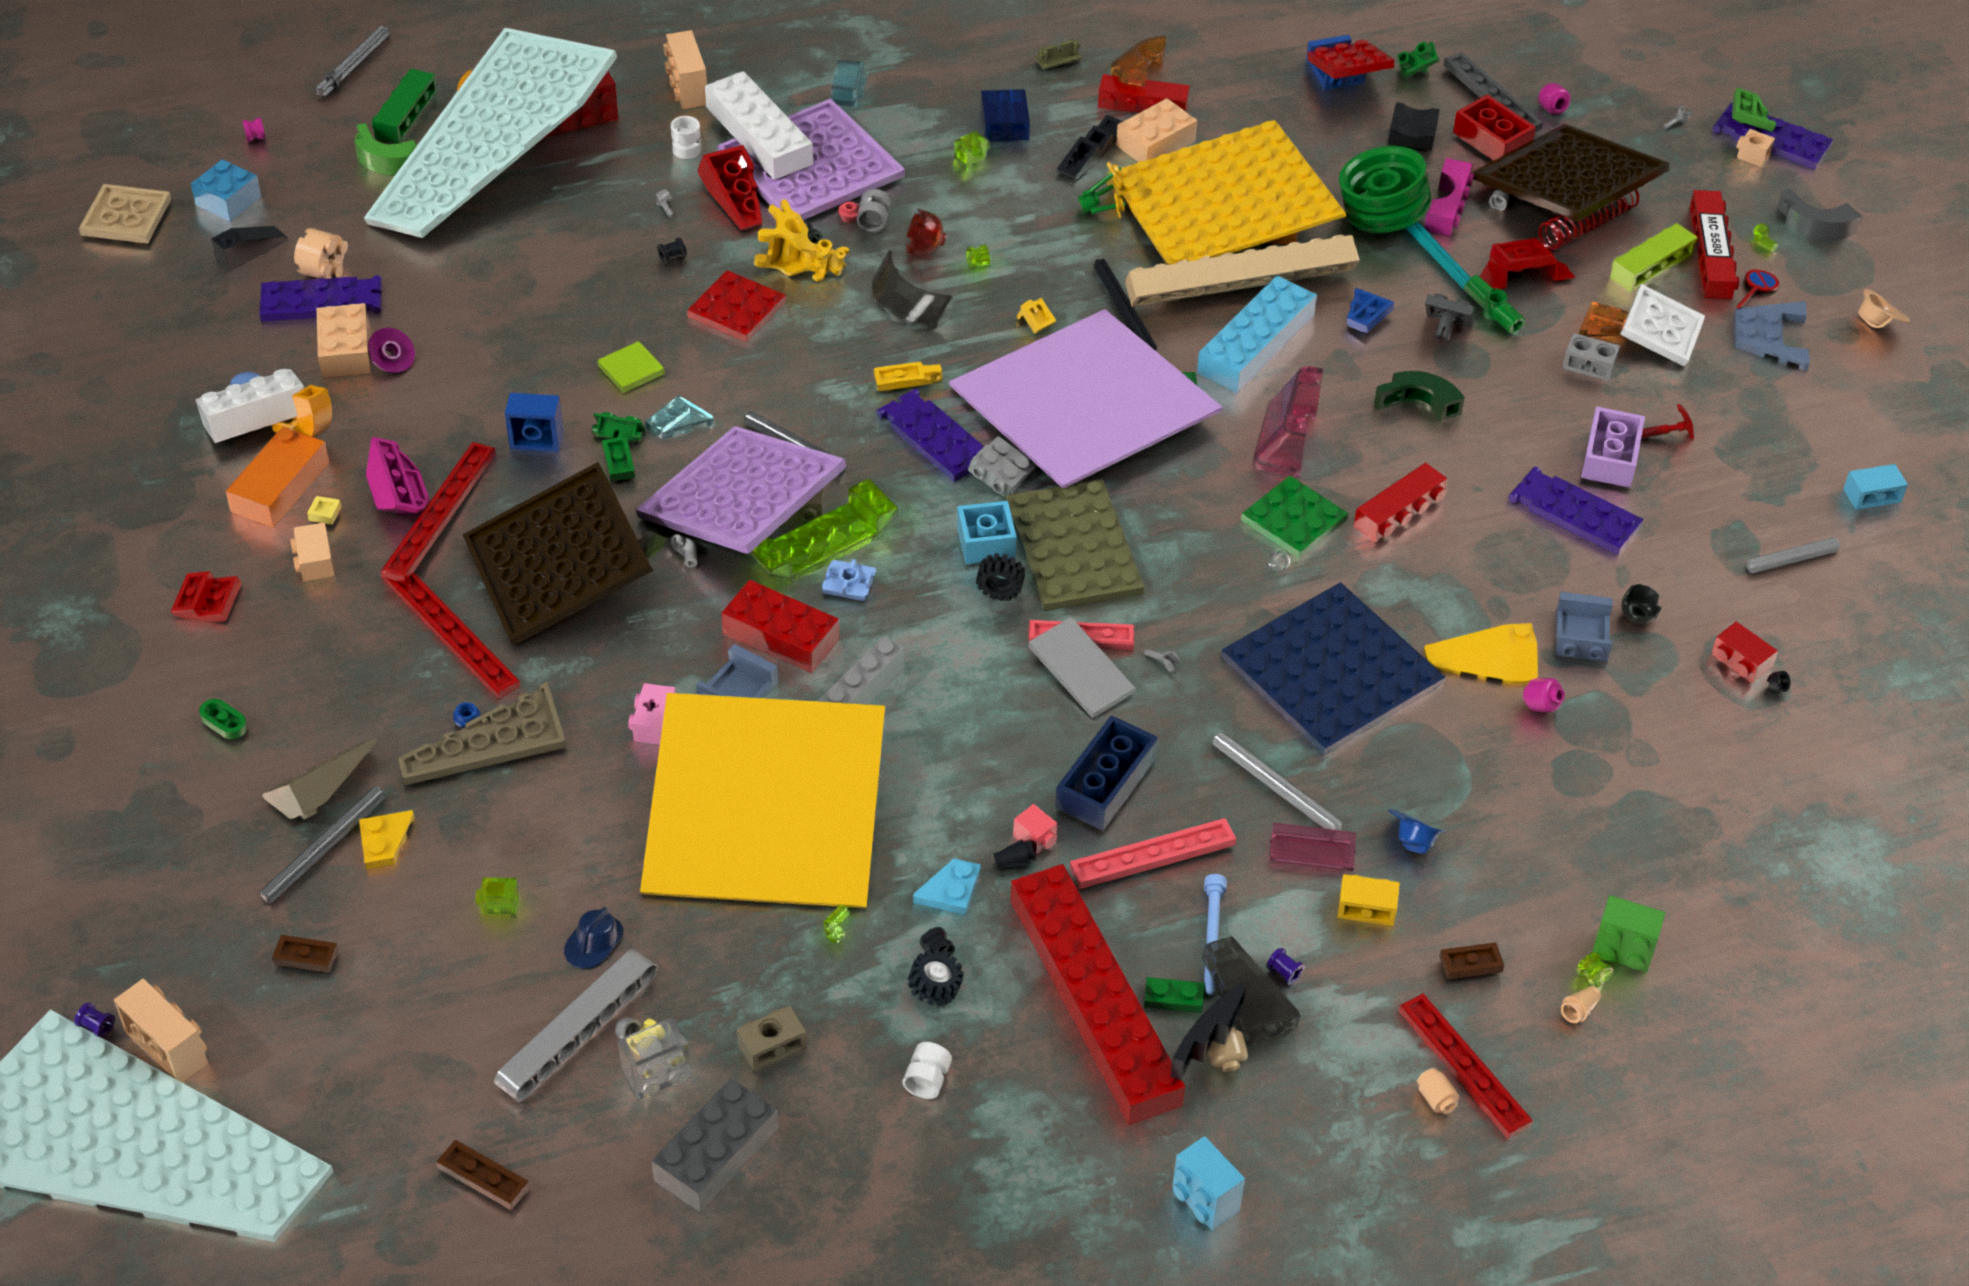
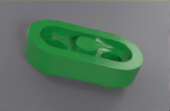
[199,699,247,739]

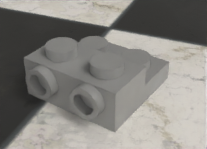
[968,436,1037,498]

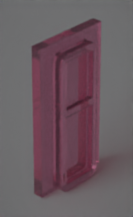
[1269,822,1356,871]

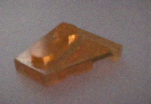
[1579,301,1629,337]

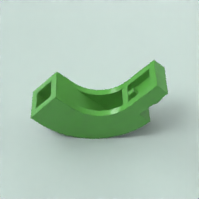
[354,123,417,176]

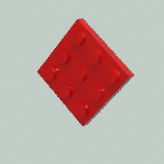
[1307,40,1395,79]
[687,270,786,343]

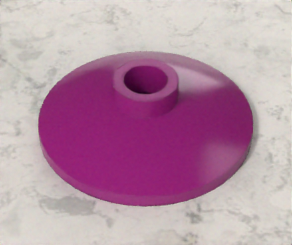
[368,327,415,374]

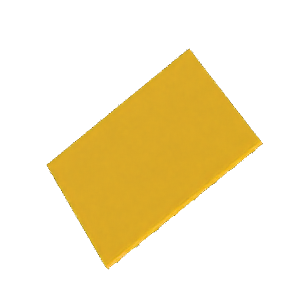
[1108,120,1346,265]
[640,693,885,908]

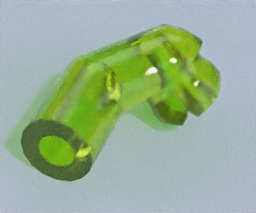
[1754,223,1779,253]
[823,905,850,943]

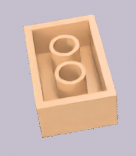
[663,30,707,110]
[1116,99,1197,162]
[316,303,371,378]
[114,979,209,1083]

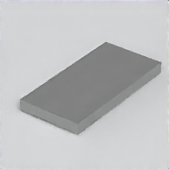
[1029,617,1135,719]

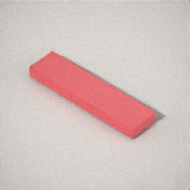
[1028,620,1134,650]

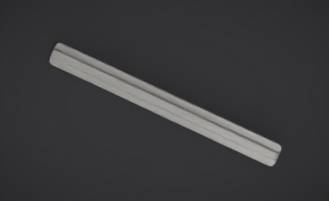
[1213,732,1342,834]

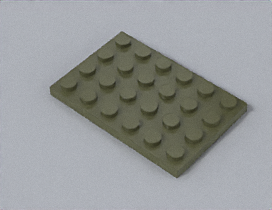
[1006,479,1144,611]

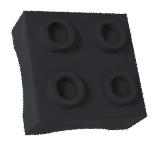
[1388,102,1440,150]

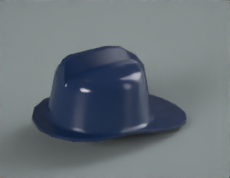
[564,907,623,969]

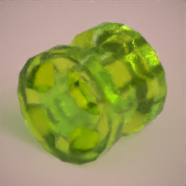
[966,244,990,270]
[1576,952,1613,988]

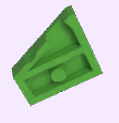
[1732,87,1776,132]

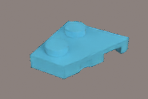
[913,859,981,915]

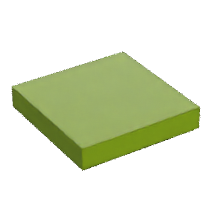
[597,341,665,393]

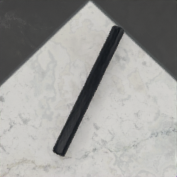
[1094,258,1158,351]

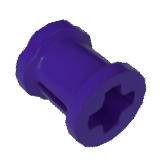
[1266,947,1305,985]
[74,1003,116,1038]

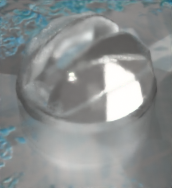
[1269,550,1291,572]

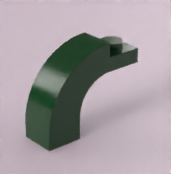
[1374,371,1465,422]

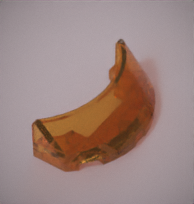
[1111,36,1167,87]

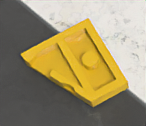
[359,810,415,870]

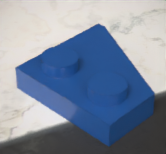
[1347,288,1394,333]

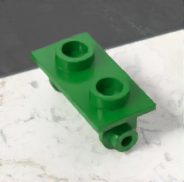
[592,412,646,443]

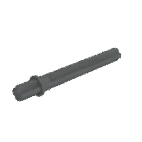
[315,25,390,97]

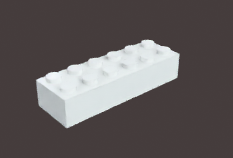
[705,71,813,180]

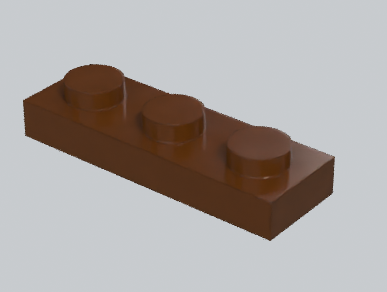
[436,1139,530,1211]

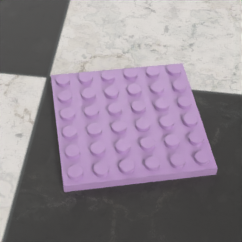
[717,99,905,220]
[636,426,847,554]

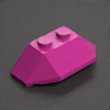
[366,437,430,514]

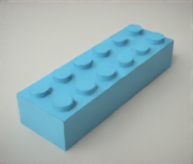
[1197,276,1317,393]

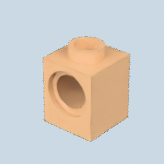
[1736,129,1775,167]

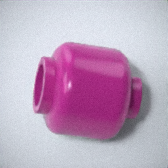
[1538,83,1571,115]
[1523,678,1565,713]

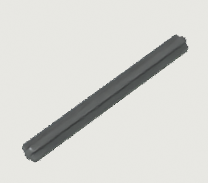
[259,786,386,904]

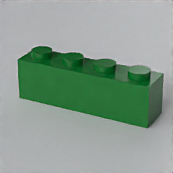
[371,69,437,144]

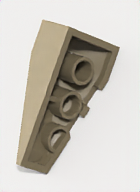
[262,738,377,820]

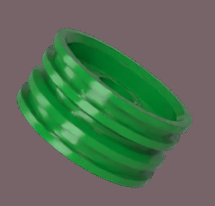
[1339,146,1432,233]

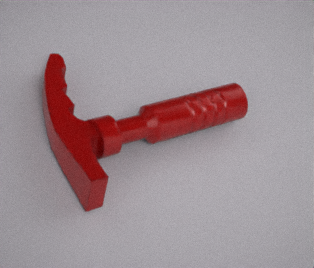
[1641,404,1694,439]

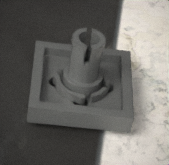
[1425,293,1475,341]

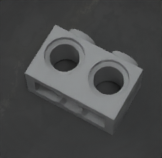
[1562,333,1620,381]

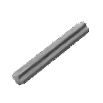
[1746,537,1840,574]

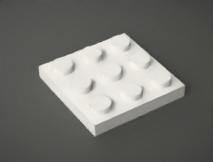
[1620,284,1705,367]

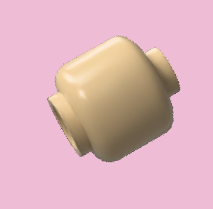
[1208,1027,1248,1072]

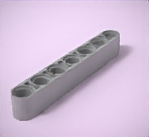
[494,949,657,1102]

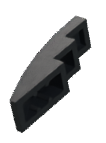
[1057,114,1123,180]
[1170,982,1247,1081]

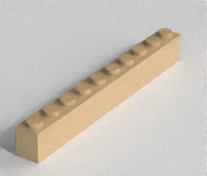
[1125,235,1360,307]

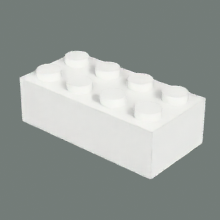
[195,369,304,443]

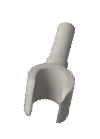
[1663,106,1691,129]
[656,189,674,219]
[1145,649,1181,672]

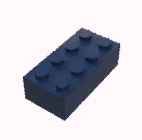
[1055,715,1159,831]

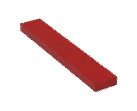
[1399,993,1533,1139]

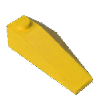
[1424,623,1538,685]

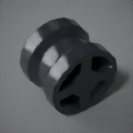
[919,927,955,958]

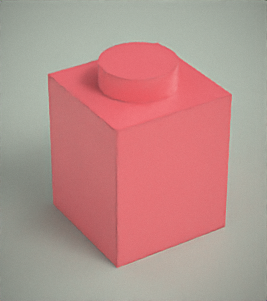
[1013,804,1057,855]

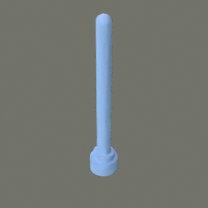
[1204,874,1227,996]

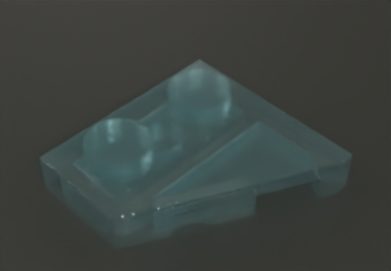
[645,395,714,439]

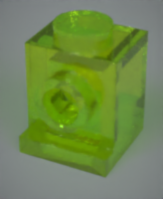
[954,131,990,170]
[475,877,520,918]

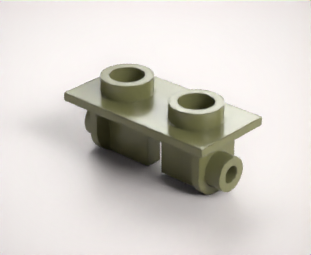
[1034,39,1083,70]

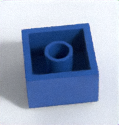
[505,393,564,452]

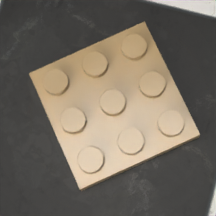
[79,184,171,244]

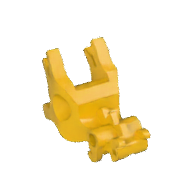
[754,199,849,282]

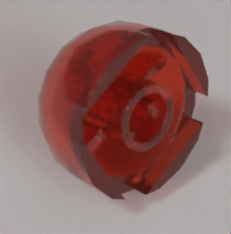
[905,209,946,257]

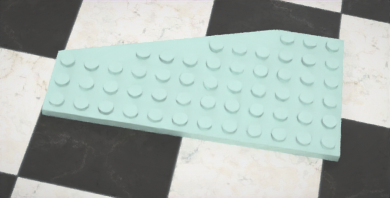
[364,28,617,238]
[0,1009,333,1242]

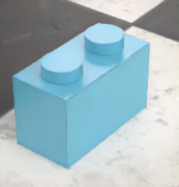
[1843,464,1908,510]

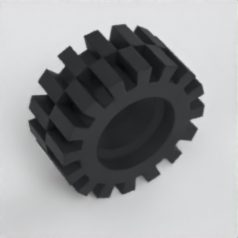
[976,553,1026,601]

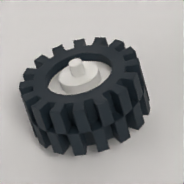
[908,950,964,1006]

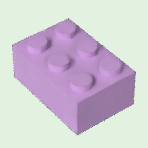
[1581,407,1645,488]

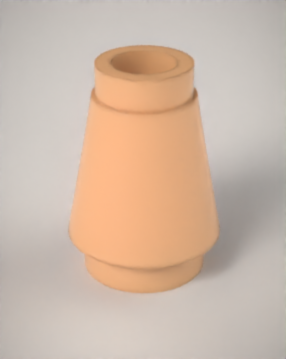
[1561,986,1601,1023]

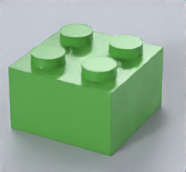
[1591,895,1666,972]

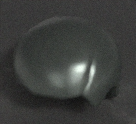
[1621,584,1662,625]

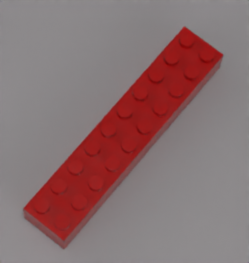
[1010,864,1186,1125]

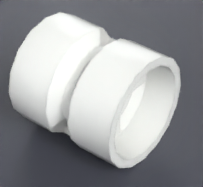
[671,116,701,159]
[902,1042,952,1099]

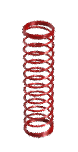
[1538,189,1640,251]

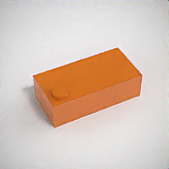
[226,426,330,528]

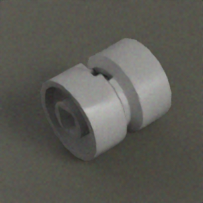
[857,189,891,233]

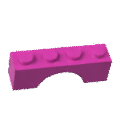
[1424,158,1474,237]

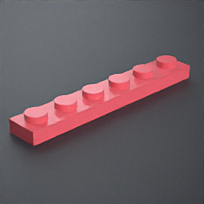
[1069,818,1236,889]

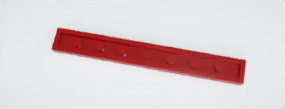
[381,442,496,584]
[380,572,521,700]

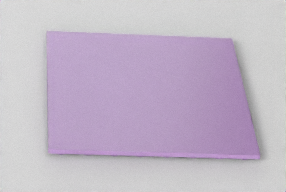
[949,309,1223,489]

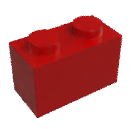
[1711,621,1778,684]

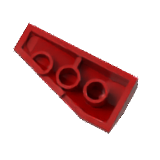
[697,145,762,231]

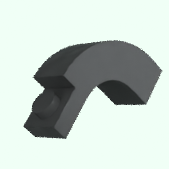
[1777,189,1862,240]

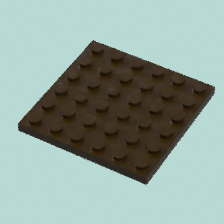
[1473,124,1670,221]
[462,462,653,646]

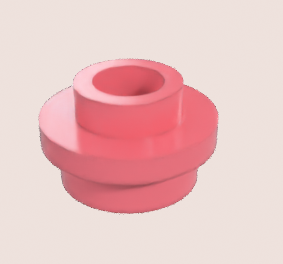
[838,202,860,223]

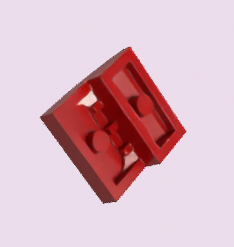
[170,571,242,622]

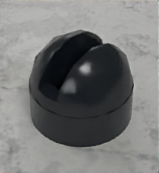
[1767,671,1791,693]

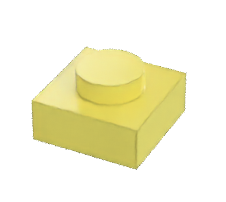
[307,496,342,525]

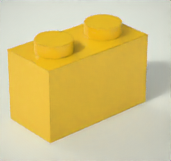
[1337,874,1400,926]

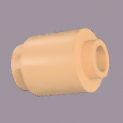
[1417,1068,1460,1114]

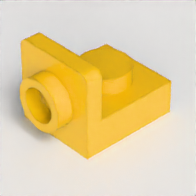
[1016,298,1056,334]

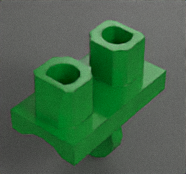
[1397,41,1440,79]

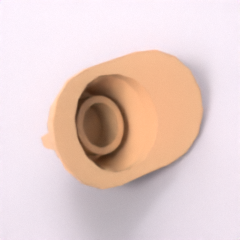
[1858,289,1910,328]

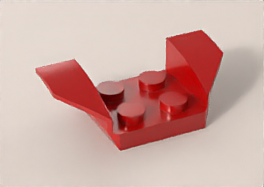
[1480,238,1575,289]

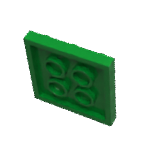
[1241,475,1348,559]

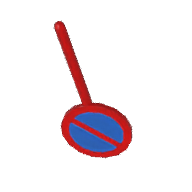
[1737,269,1780,309]

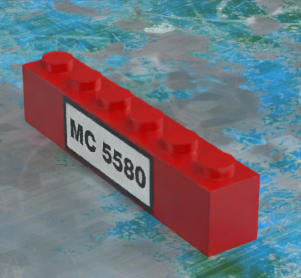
[1689,190,1740,300]

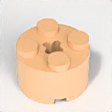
[294,228,348,279]

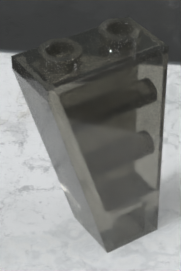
[1202,936,1301,1045]

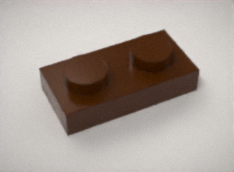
[272,935,339,973]
[1439,942,1505,980]

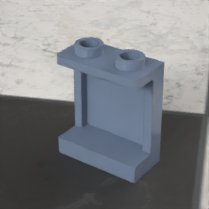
[1555,592,1613,662]
[696,643,779,698]

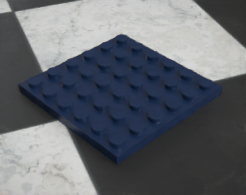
[1221,582,1446,756]

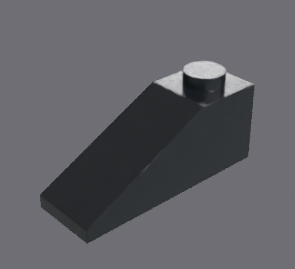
[211,226,288,272]

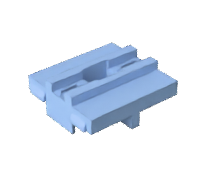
[822,559,876,601]

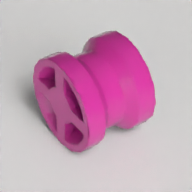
[242,117,266,143]

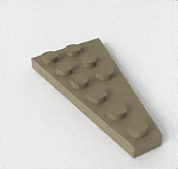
[398,681,566,786]

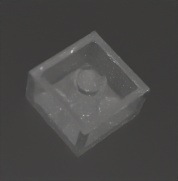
[618,1017,691,1100]

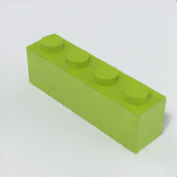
[1610,223,1697,293]

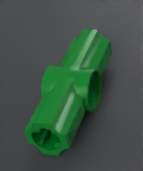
[1464,275,1526,335]

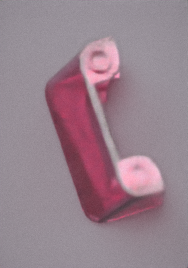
[1253,366,1324,478]

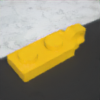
[874,362,943,391]

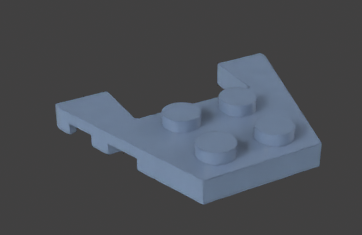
[1733,301,1810,370]

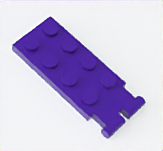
[1712,102,1834,170]
[259,275,382,322]
[876,388,984,482]
[1508,466,1644,555]

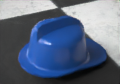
[1388,809,1446,854]

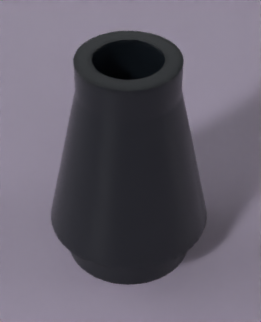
[993,839,1036,869]

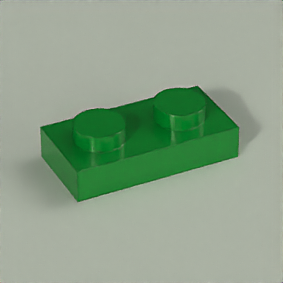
[602,436,635,482]
[1144,977,1204,1013]

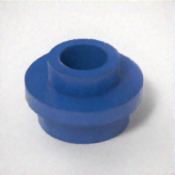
[453,702,481,728]

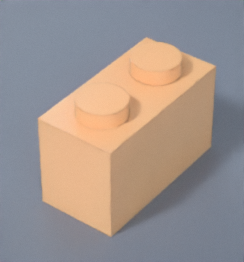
[290,522,334,582]

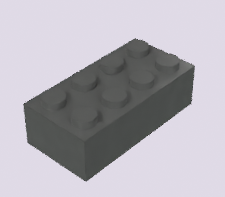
[651,1078,779,1213]

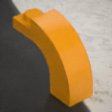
[272,385,332,438]

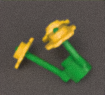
[1077,162,1126,219]

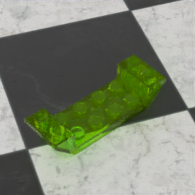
[750,478,898,582]

